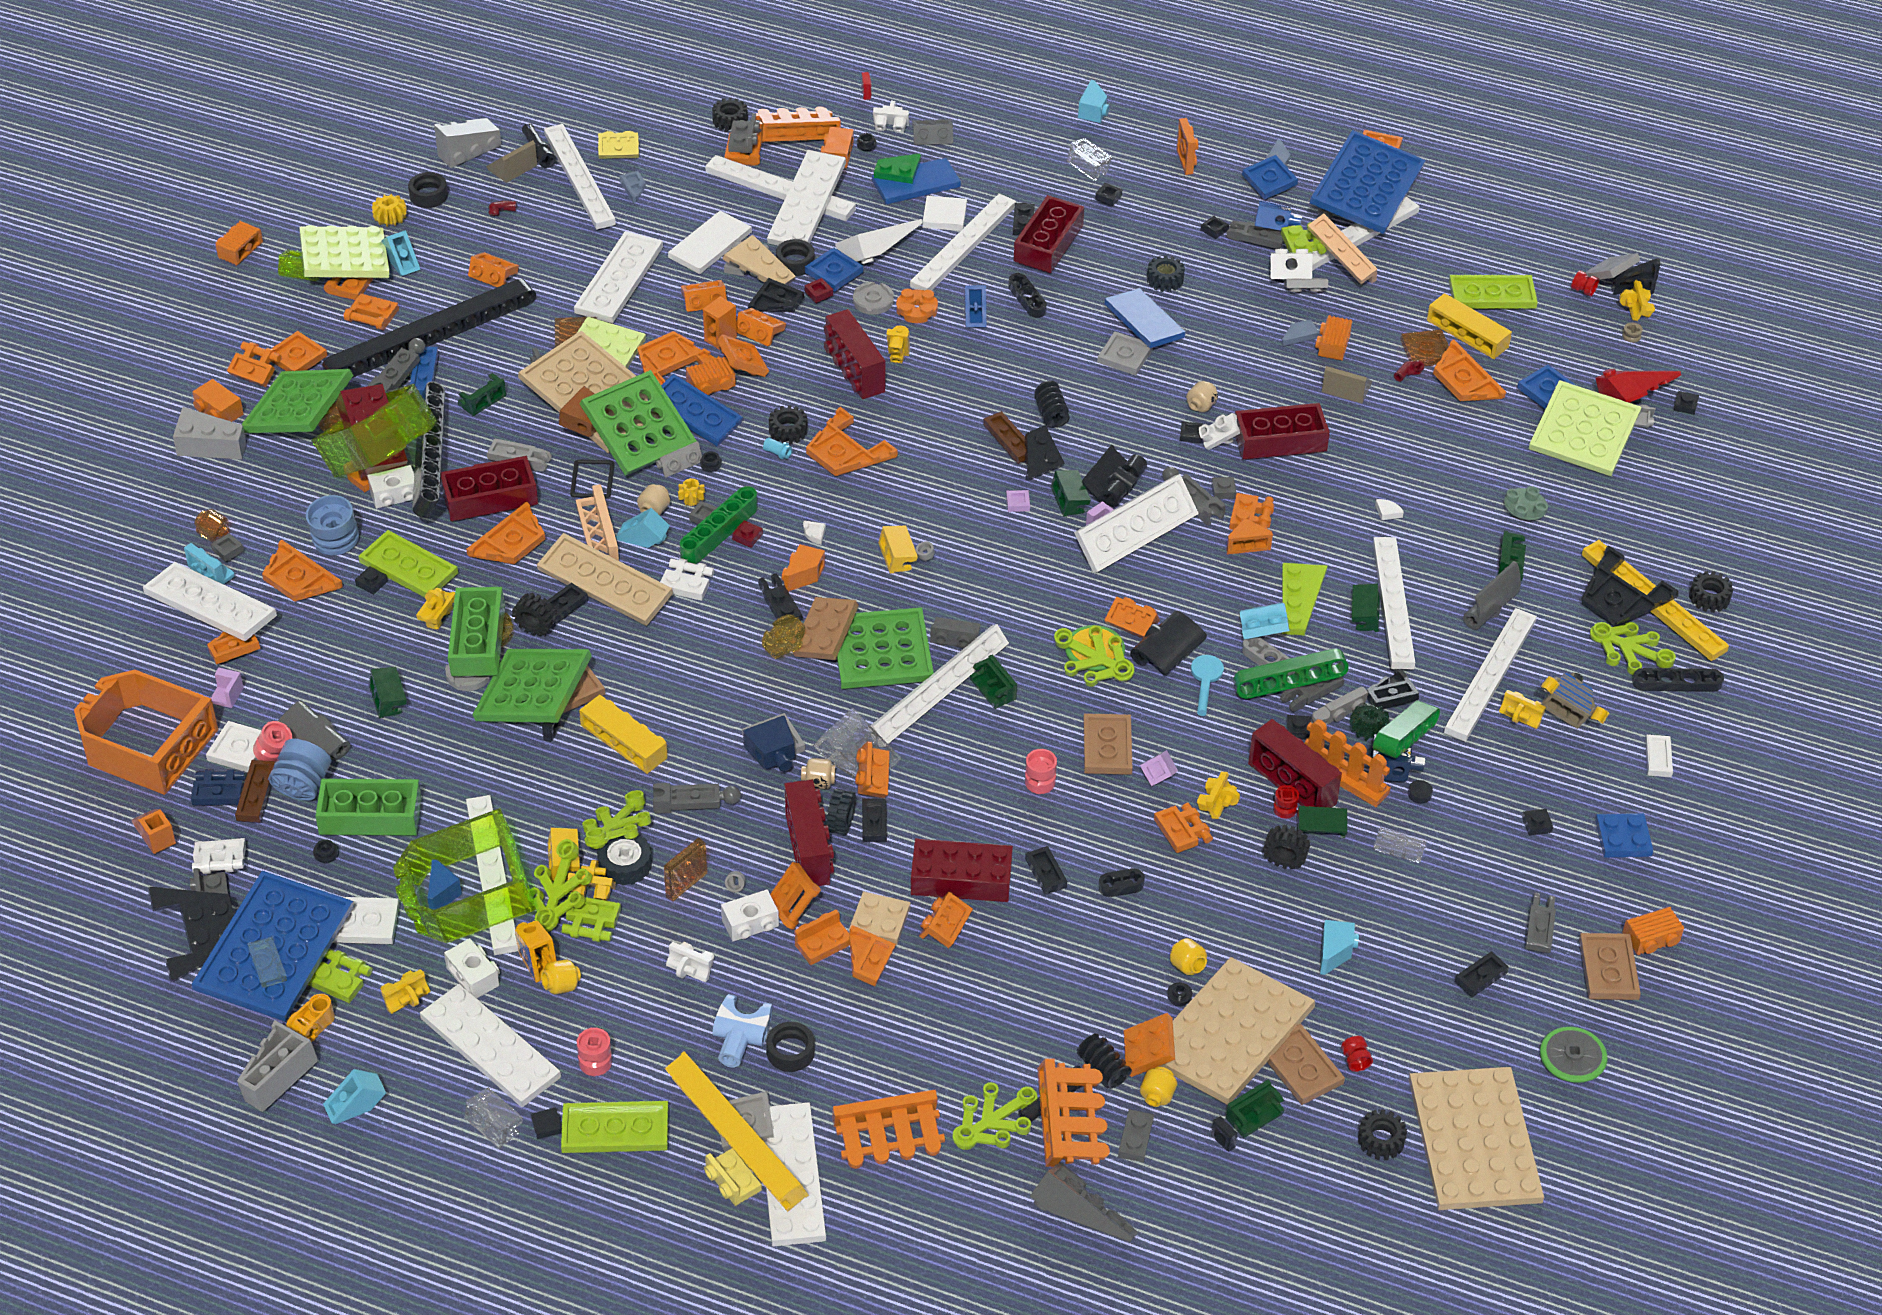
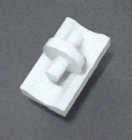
[873,101,910,133]
[1199,413,1240,450]
[666,942,714,982]

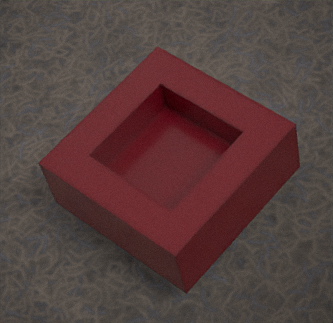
[804,278,833,303]
[732,520,763,548]

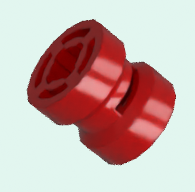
[1571,270,1599,297]
[1273,785,1299,819]
[1341,1036,1373,1072]

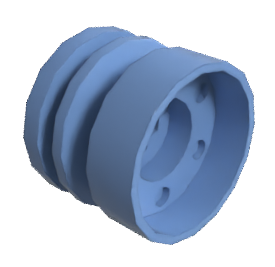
[306,495,359,556]
[268,739,332,801]

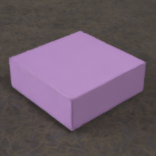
[1006,490,1030,512]

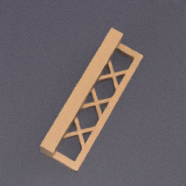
[1308,214,1377,284]
[576,484,619,561]

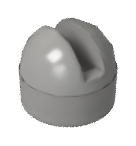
[916,541,935,561]
[725,871,746,892]

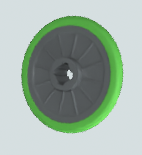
[1540,1027,1607,1083]

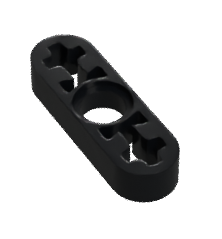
[1008,273,1047,318]

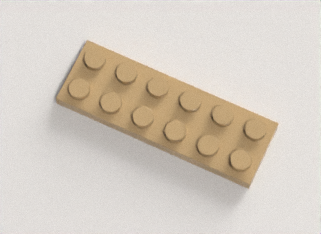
[537,533,673,626]

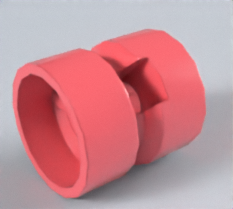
[253,721,292,762]
[1025,749,1057,794]
[577,1028,612,1076]

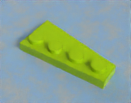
[1282,563,1328,636]

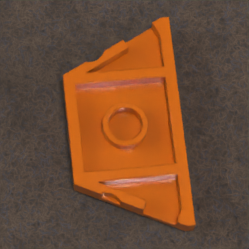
[1433,339,1506,401]
[466,502,545,564]
[262,540,343,602]

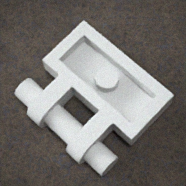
[660,558,714,601]
[192,838,246,874]

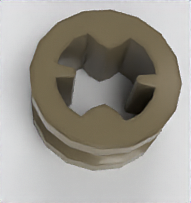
[1622,322,1643,343]

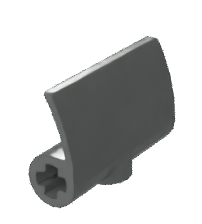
[1463,561,1521,630]
[278,701,350,759]

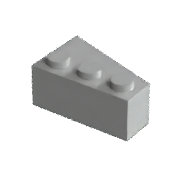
[434,118,501,168]
[173,407,247,459]
[237,1020,318,1112]

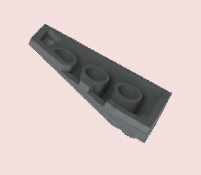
[1030,1162,1139,1242]

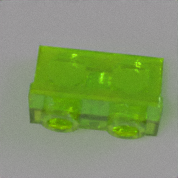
[278,249,319,281]

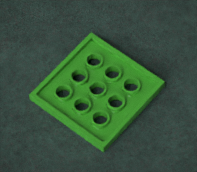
[241,369,353,433]
[579,370,697,476]
[837,608,934,689]
[472,649,592,723]

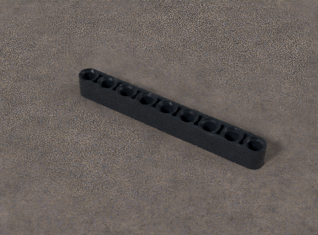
[412,382,445,518]

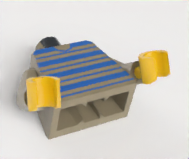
[1541,673,1609,729]

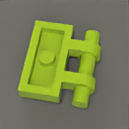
[1281,222,1327,260]
[561,897,621,942]
[308,949,373,1004]

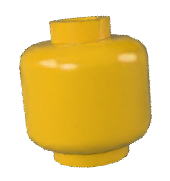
[1170,938,1207,975]
[541,959,581,995]
[1140,1067,1177,1107]

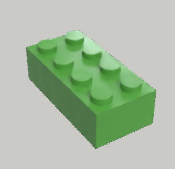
[448,587,505,676]
[316,779,422,835]

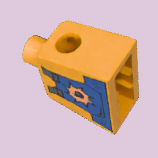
[515,921,557,983]

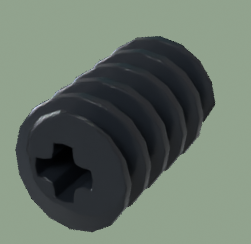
[1034,380,1070,428]
[1077,1033,1132,1089]

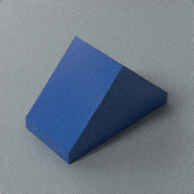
[964,285,987,328]
[428,860,462,914]

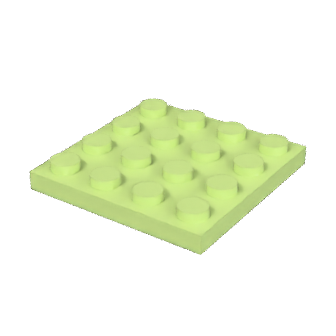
[300,225,389,278]
[1529,380,1641,477]

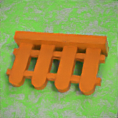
[756,107,841,142]
[1304,719,1391,807]
[1037,1058,1110,1167]
[832,1090,945,1169]

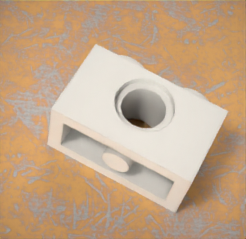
[1271,249,1312,279]
[367,465,414,508]
[721,889,779,942]
[444,938,500,999]

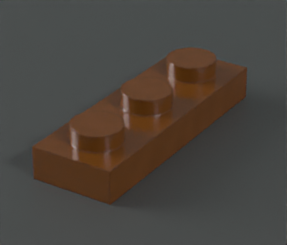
[983,411,1026,463]
[235,760,275,823]

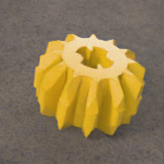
[372,194,407,227]

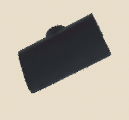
[1082,445,1147,507]
[1130,611,1207,675]

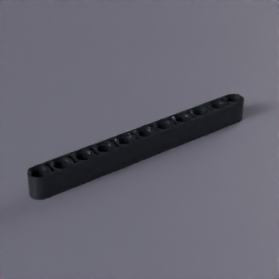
[322,279,536,378]

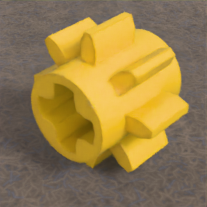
[678,478,705,506]

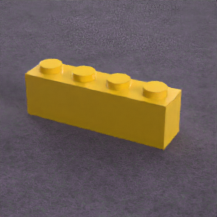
[1427,293,1512,359]
[579,695,667,774]

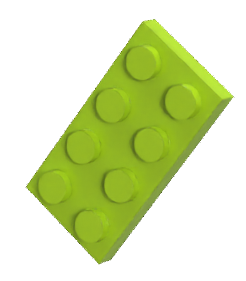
[1449,275,1538,309]
[358,530,458,598]
[561,1101,668,1153]

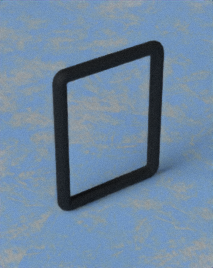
[570,459,614,498]

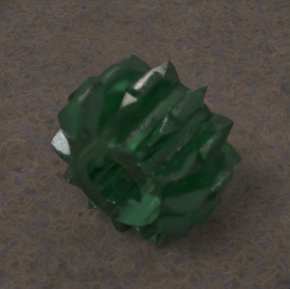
[1350,703,1390,741]

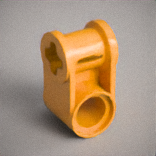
[286,994,335,1042]

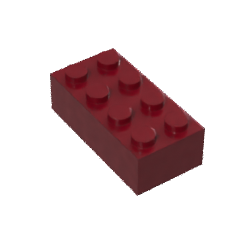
[1013,195,1085,273]
[823,309,886,400]
[336,384,408,480]
[1235,403,1330,459]
[440,455,538,521]
[1248,719,1342,808]
[784,779,834,886]
[911,838,1013,902]

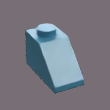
[1078,80,1109,123]
[381,230,420,276]
[615,508,670,548]
[1320,920,1359,975]
[323,1069,386,1124]

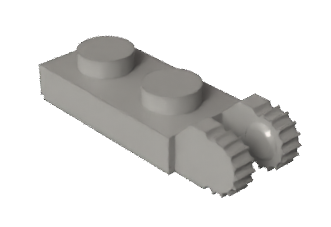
[487,438,552,472]
[1311,686,1368,726]

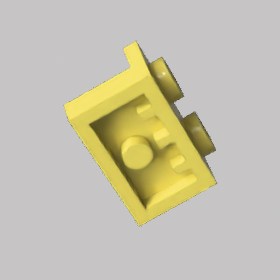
[598,131,639,159]
[704,1149,762,1206]

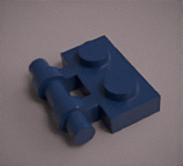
[191,768,245,805]

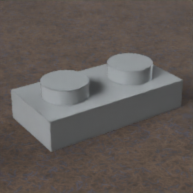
[1284,278,1328,292]

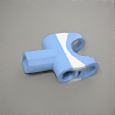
[713,994,772,1068]

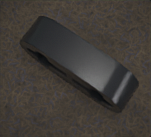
[1099,868,1145,897]

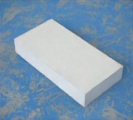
[1645,735,1673,777]

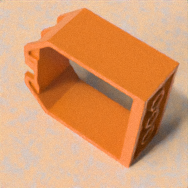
[74,670,218,795]

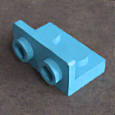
[184,543,235,584]
[1240,603,1289,639]

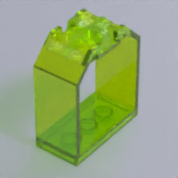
[311,383,437,477]
[393,808,536,943]

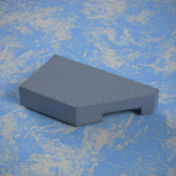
[1266,139,1290,165]
[619,171,646,203]
[1282,319,1319,346]

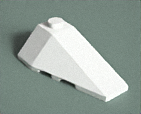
[835,219,923,264]

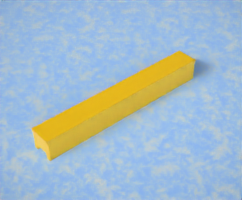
[665,1051,809,1212]

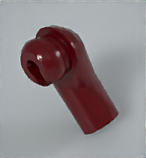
[488,200,517,216]
[1394,360,1424,382]

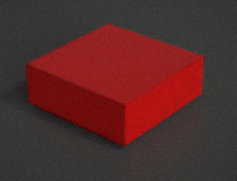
[862,72,871,100]

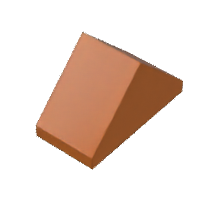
[1226,518,1273,555]

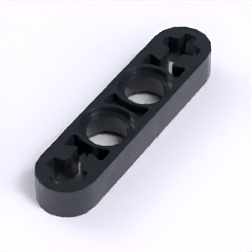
[1632,668,1724,692]

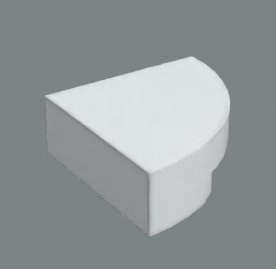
[1375,499,1404,520]
[803,521,826,545]

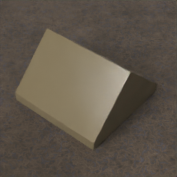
[486,140,537,183]
[1322,366,1372,404]

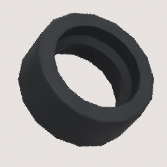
[408,172,448,208]
[776,239,815,276]
[766,1021,815,1072]

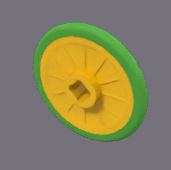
[1065,625,1125,671]

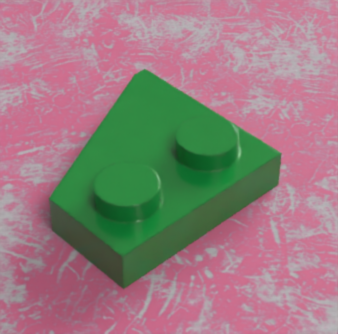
[874,153,921,184]

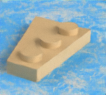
[723,235,796,285]

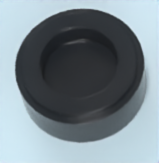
[1408,780,1433,804]

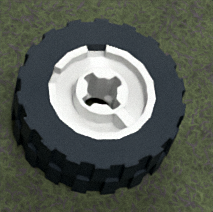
[597,835,652,886]

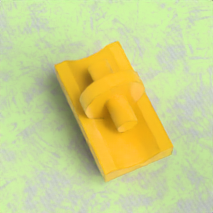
[1619,280,1655,321]
[887,325,910,364]
[416,588,455,630]
[1499,690,1546,729]
[1197,772,1240,819]
[568,860,616,901]
[380,969,431,1014]

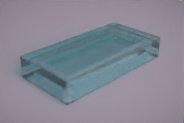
[247,937,287,988]

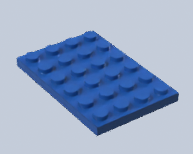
[1309,130,1426,234]
[192,870,354,1022]

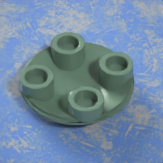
[1504,486,1548,520]

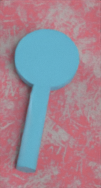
[1191,655,1224,716]

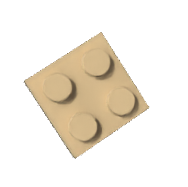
[849,891,911,946]

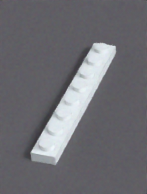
[544,124,616,230]
[706,155,856,221]
[910,194,1016,290]
[1287,197,1420,270]
[1373,537,1415,669]
[1444,608,1537,742]
[869,624,1009,747]
[466,795,518,955]

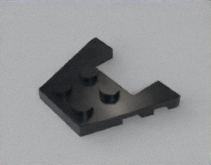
[1581,545,1679,627]
[148,887,234,983]

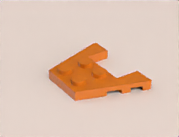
[637,331,721,385]
[806,407,898,476]

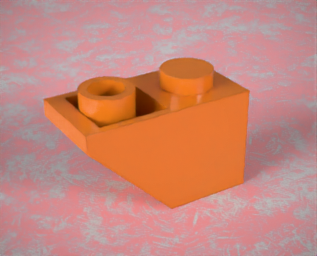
[781,544,825,592]
[132,809,176,854]

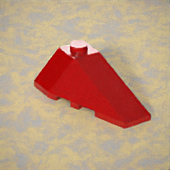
[1595,369,1681,403]

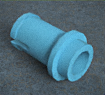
[763,437,792,459]

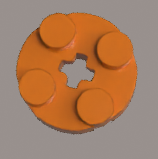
[896,289,938,323]

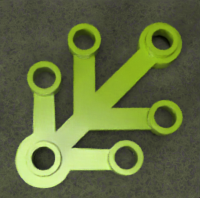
[1590,622,1676,675]
[1054,625,1135,687]
[582,790,652,849]
[527,839,592,932]
[953,1082,1038,1150]

